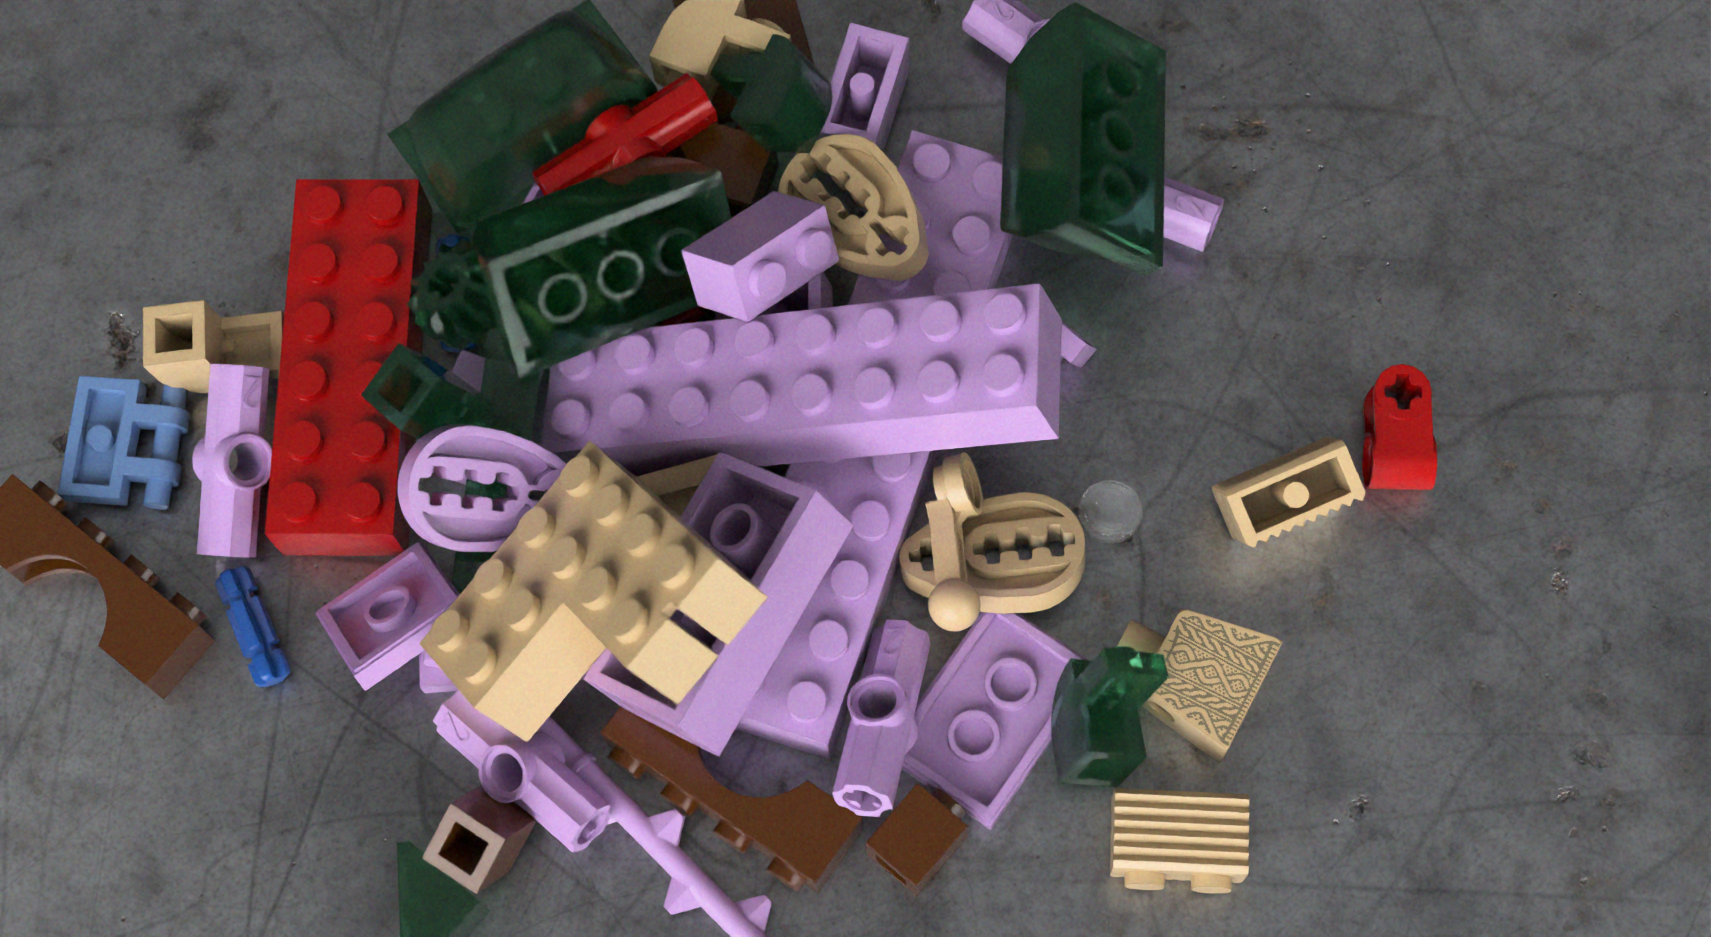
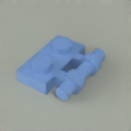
[57,376,191,510]

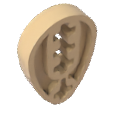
[778,134,929,281]
[899,492,1086,614]

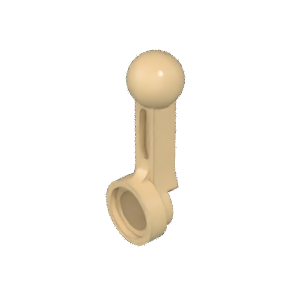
[925,452,983,631]

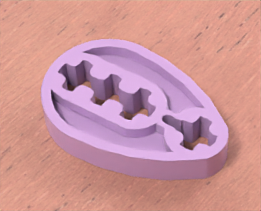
[398,424,566,552]

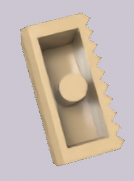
[1211,436,1366,548]
[1109,788,1250,893]

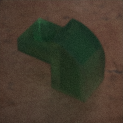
[710,34,833,154]
[361,343,522,484]
[1051,646,1169,788]

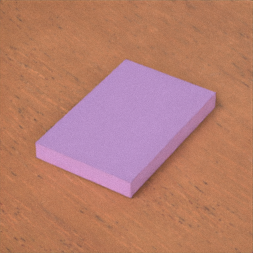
[902,612,1100,830]

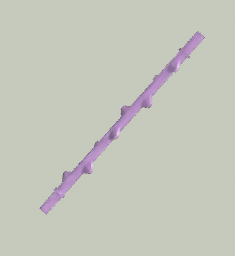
[536,716,772,937]

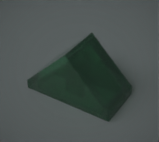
[397,841,490,937]

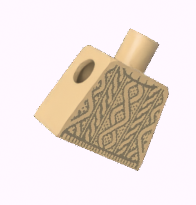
[1114,609,1283,763]

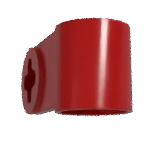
[1362,364,1437,490]

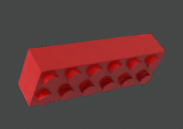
[265,179,433,556]

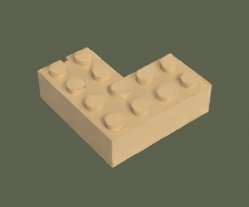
[419,441,768,742]

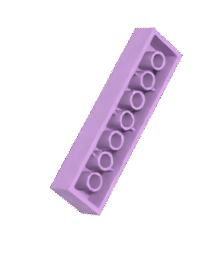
[542,284,1062,477]

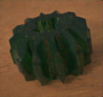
[407,239,518,351]

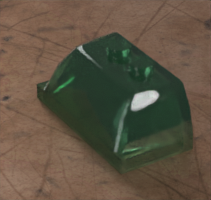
[387,0,658,234]
[1000,2,1166,276]
[472,156,731,379]

